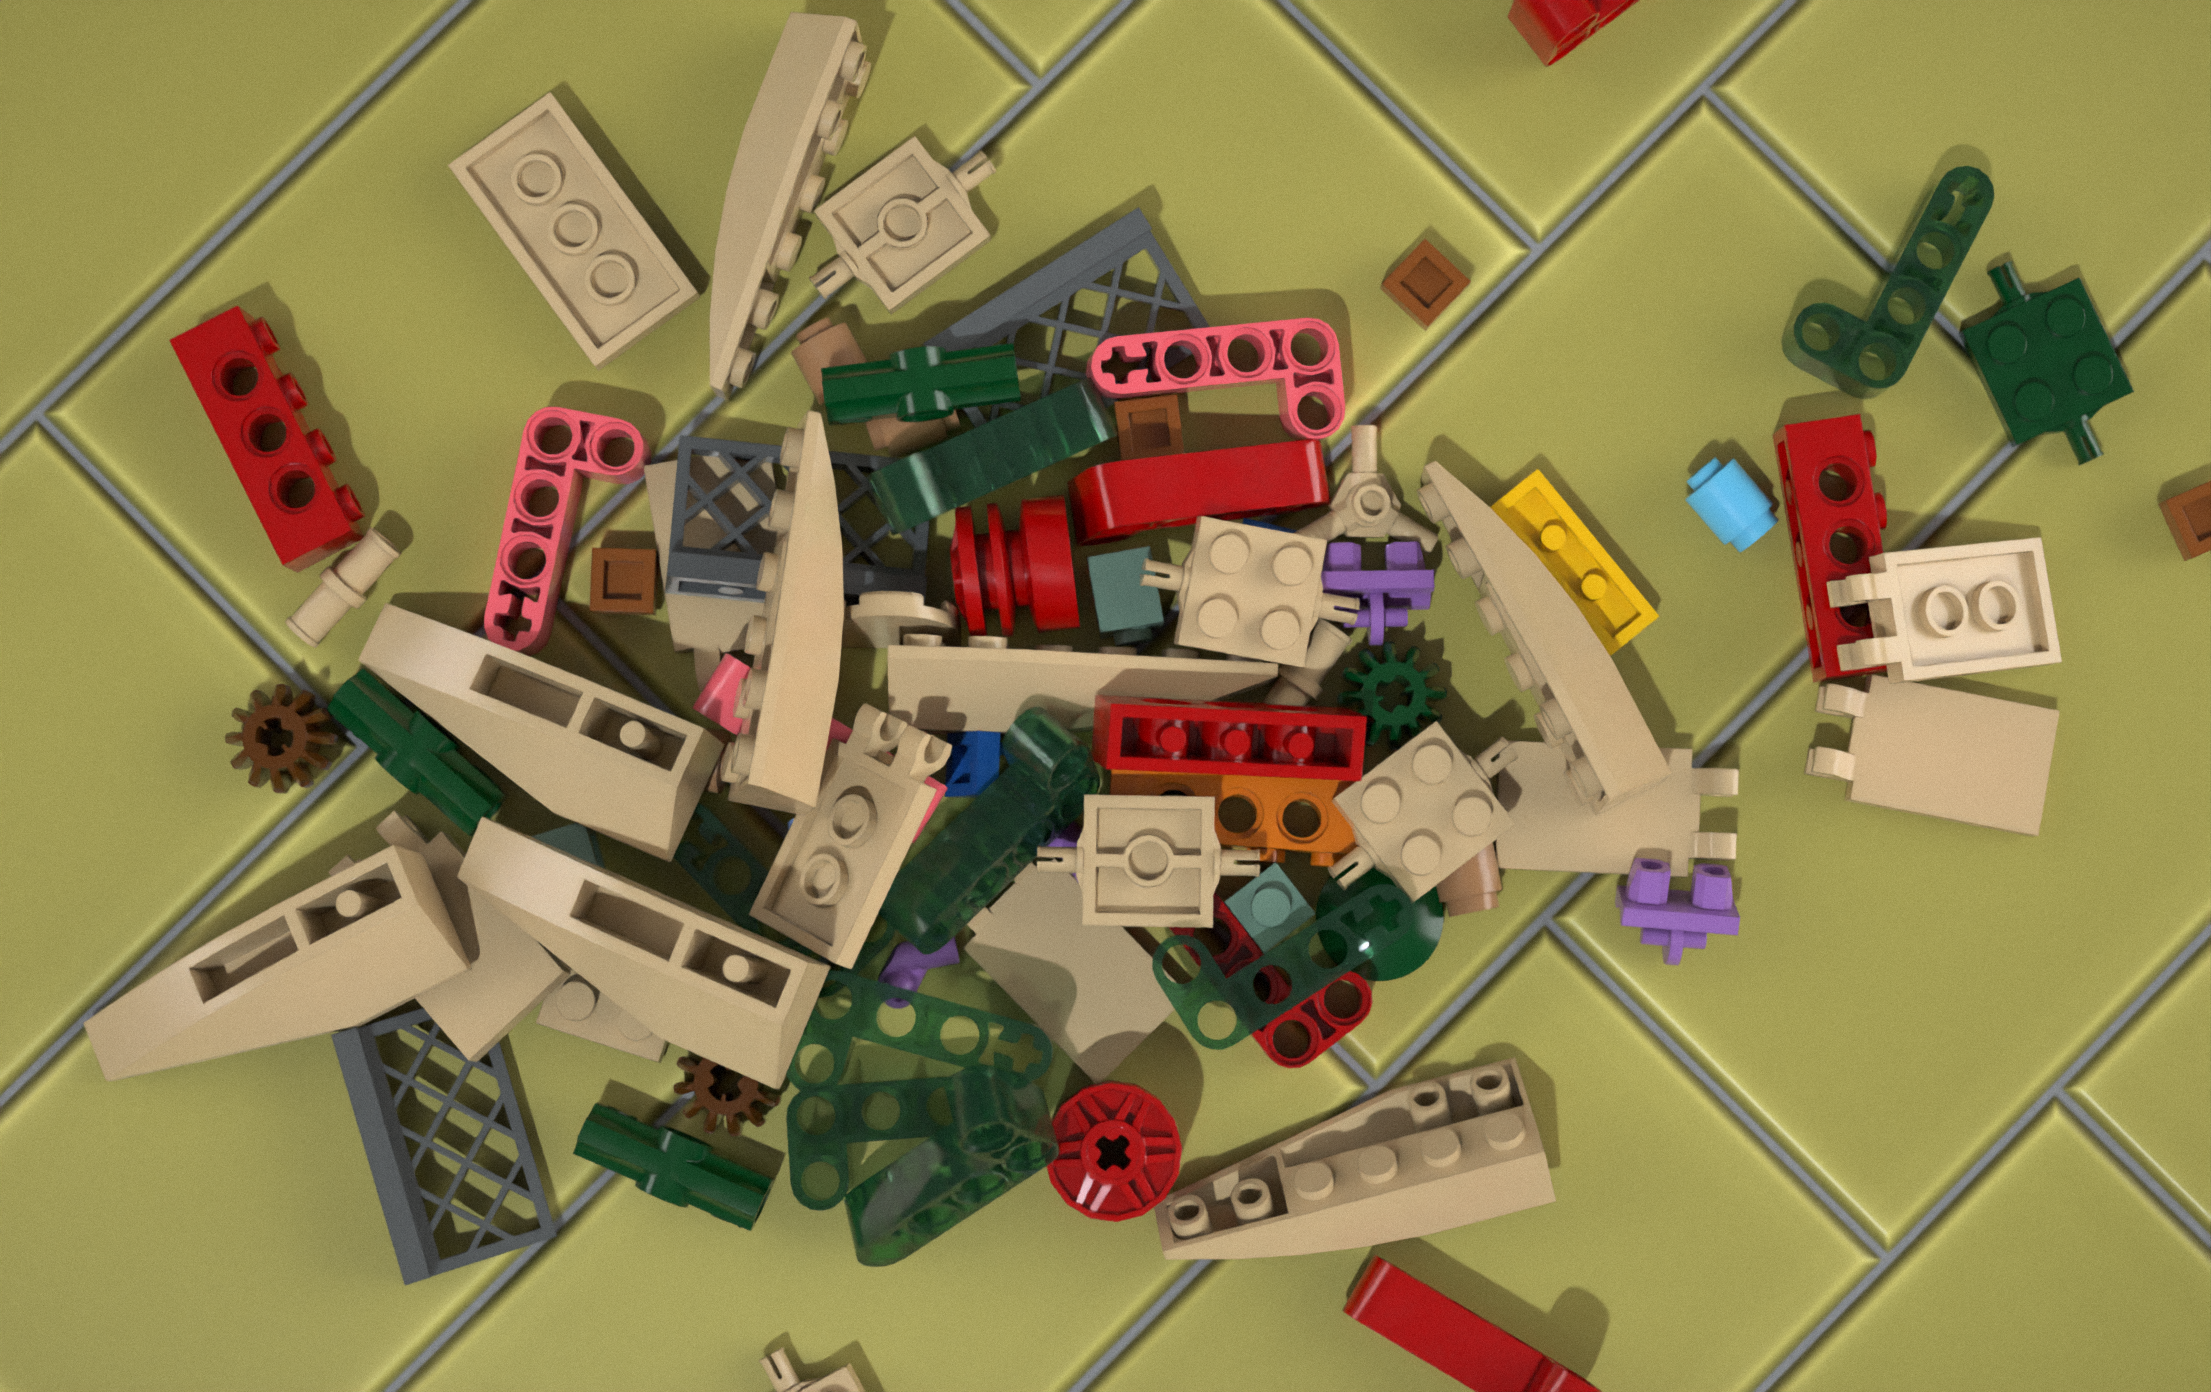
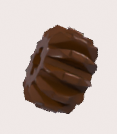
[225,684,339,794]
[674,1056,782,1137]

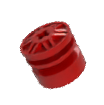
[950,494,1080,637]
[1044,1080,1182,1222]

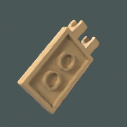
[644,456,778,691]
[1826,537,2062,684]
[1804,674,2060,837]
[749,703,952,969]
[1494,741,1739,877]
[329,811,571,1062]
[945,839,1189,1084]

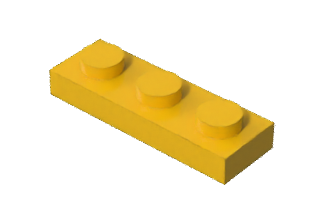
[1490,469,1659,656]

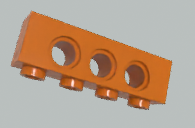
[1110,769,1358,868]

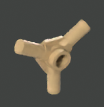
[1293,425,1438,556]

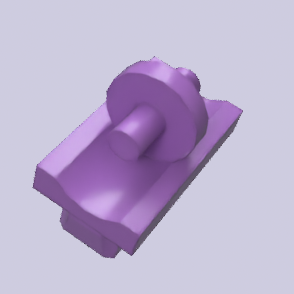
[1321,541,1435,646]
[1615,858,1740,966]

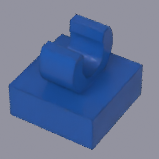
[945,731,1019,798]

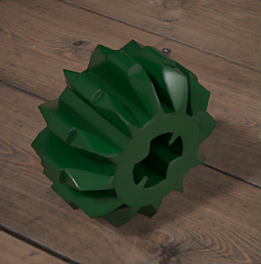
[1337,641,1447,751]

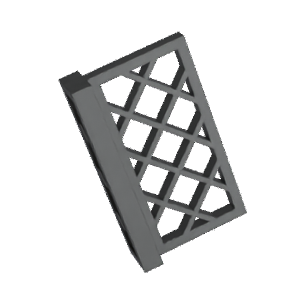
[921,207,1210,473]
[665,435,933,607]
[331,1008,557,1285]

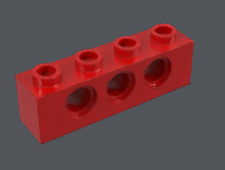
[169,305,365,573]
[1772,414,1887,683]
[1091,695,1367,781]

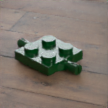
[1959,261,2134,466]

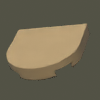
[841,591,961,648]

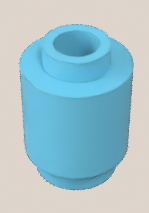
[1685,457,1779,553]

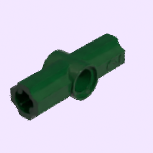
[821,343,1021,426]
[326,668,508,836]
[573,1102,775,1231]

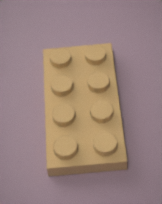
[448,92,700,371]

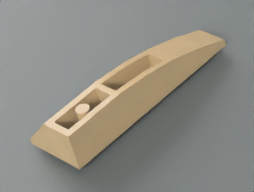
[710,12,871,401]
[721,410,844,816]
[1417,461,1672,816]
[358,603,724,863]
[887,634,1278,737]
[457,817,831,1089]
[83,845,472,1082]
[1154,1057,1556,1260]

